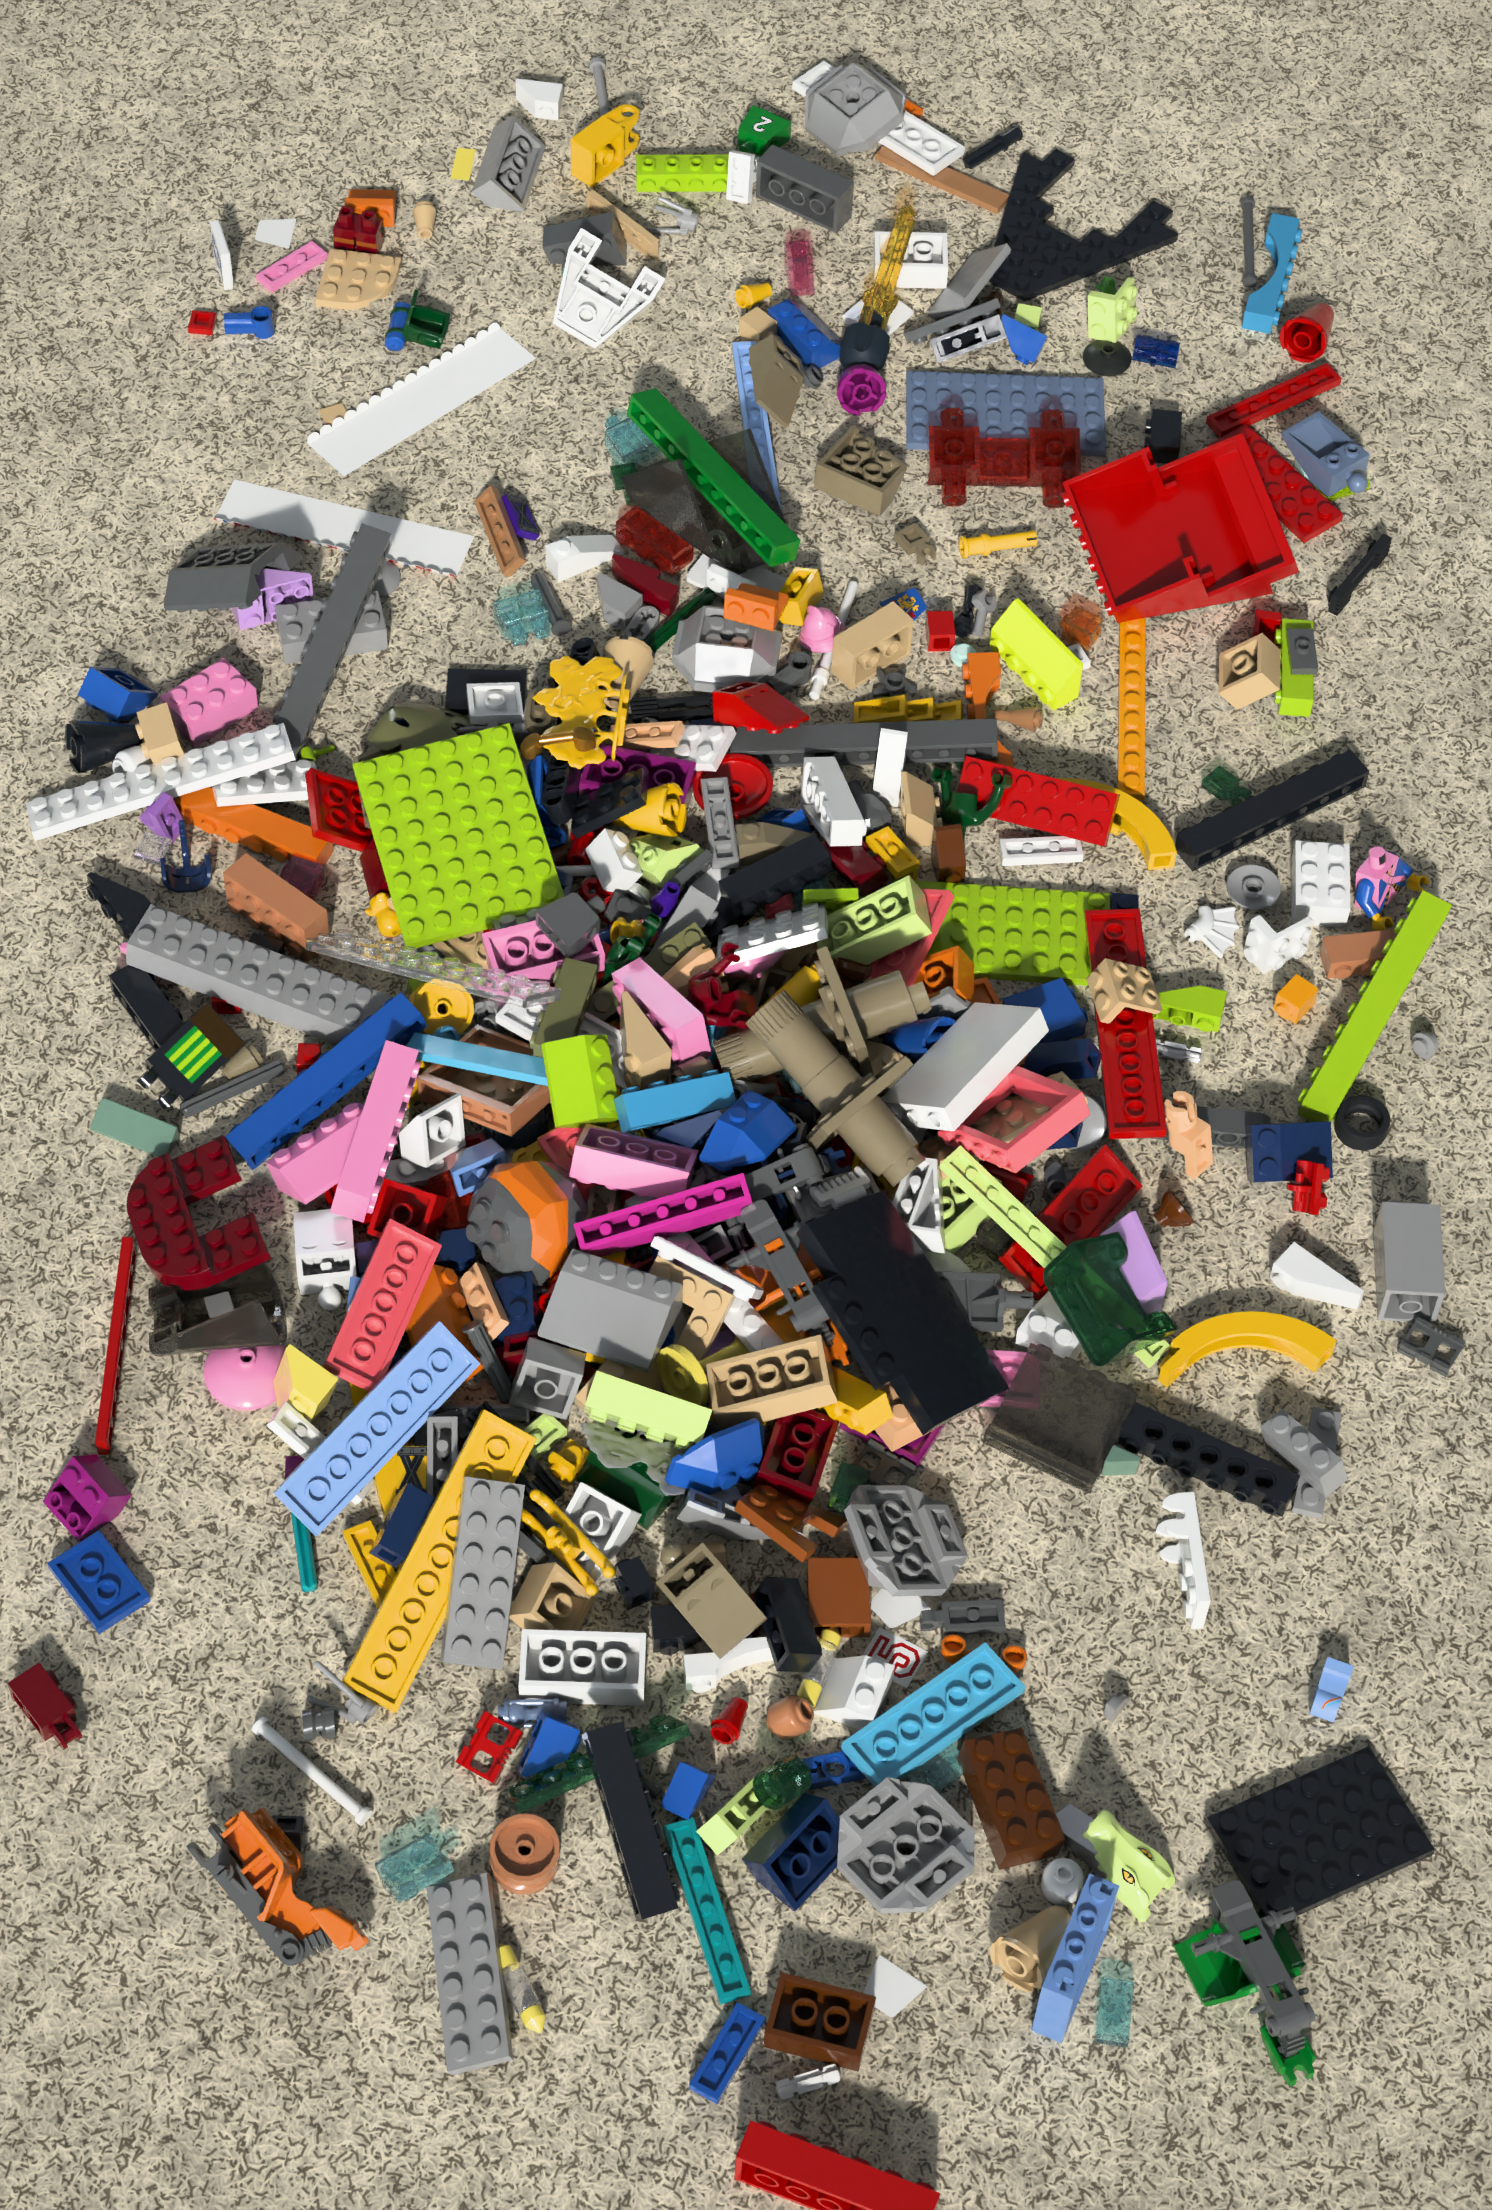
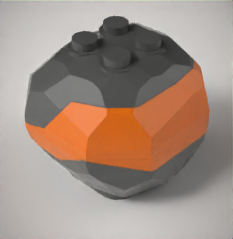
[466,1161,588,1286]

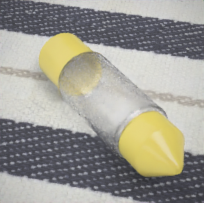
[797,1627,841,1708]
[499,1943,546,2033]

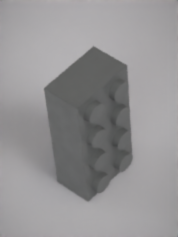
[756,144,854,233]

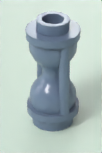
[498,1698,567,1730]

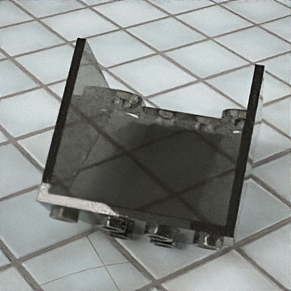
[621,428,786,575]

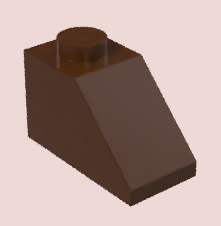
[931,824,966,883]

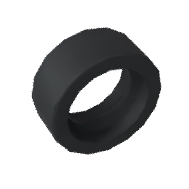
[1334,1095,1390,1151]

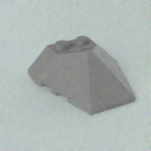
[676,1479,804,1540]

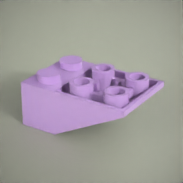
[231,568,314,630]

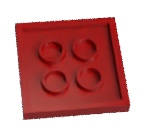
[305,768,373,852]

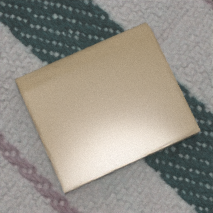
[319,403,347,425]

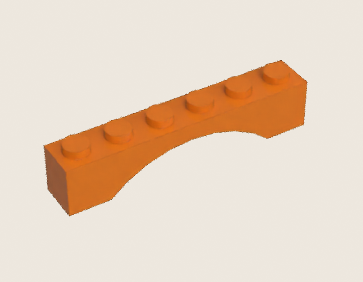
[962,652,1014,768]

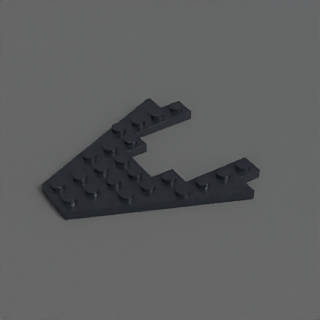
[988,149,1178,302]

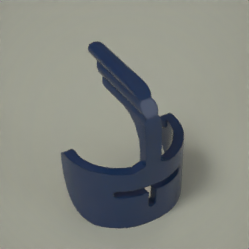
[160,820,211,893]

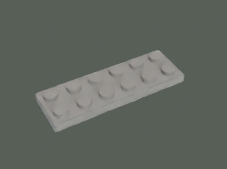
[440,1476,525,1670]
[427,1872,514,2075]

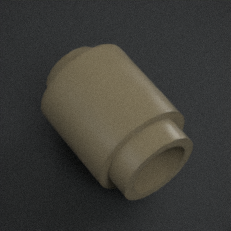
[670,1056,714,1084]

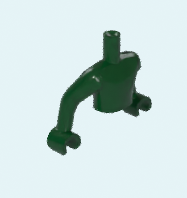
[932,768,1013,842]
[600,913,661,986]

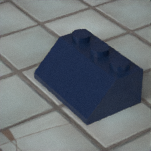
[742,1793,840,1911]

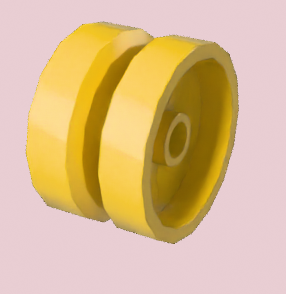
[409,978,474,1035]

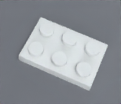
[649,725,737,772]

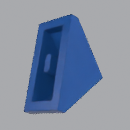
[661,1761,716,1820]

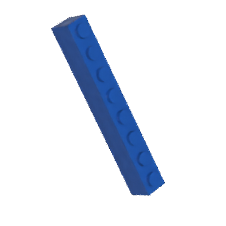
[225,992,428,1170]

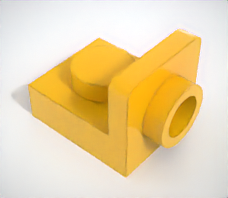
[548,1438,590,1484]

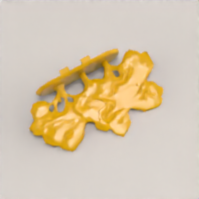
[532,656,630,769]

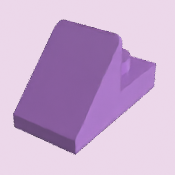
[139,792,187,846]

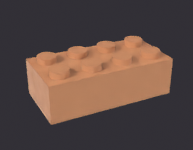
[223,853,330,963]

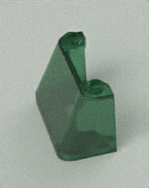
[1043,1232,1177,1366]

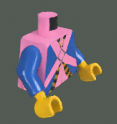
[1355,846,1430,931]

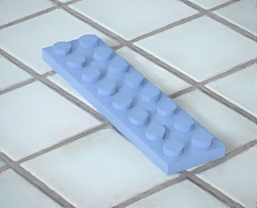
[273,1321,480,1536]

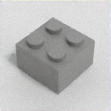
[509,1337,586,1420]

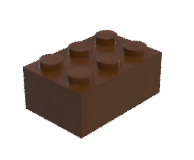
[763,1972,876,2072]

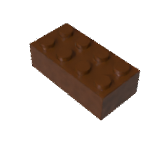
[957,1727,1065,1870]

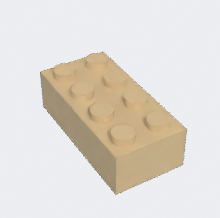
[705,1334,838,1431]

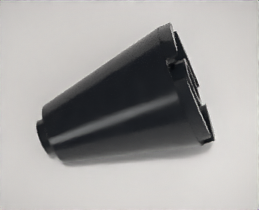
[65,720,143,774]

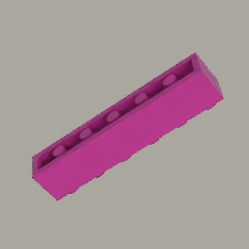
[573,1173,752,1257]

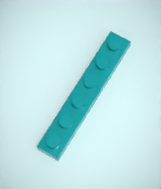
[663,1817,751,2005]

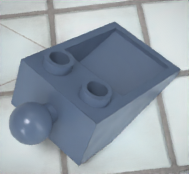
[1281,411,1370,497]

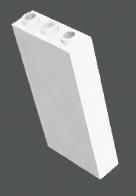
[882,1002,1049,1131]

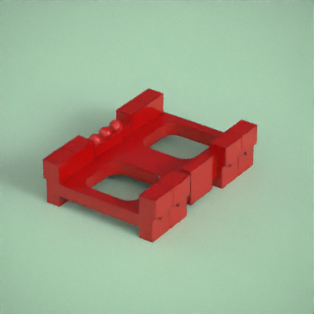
[456,1711,524,1784]

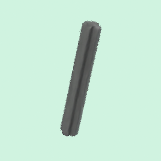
[180,1059,285,1118]

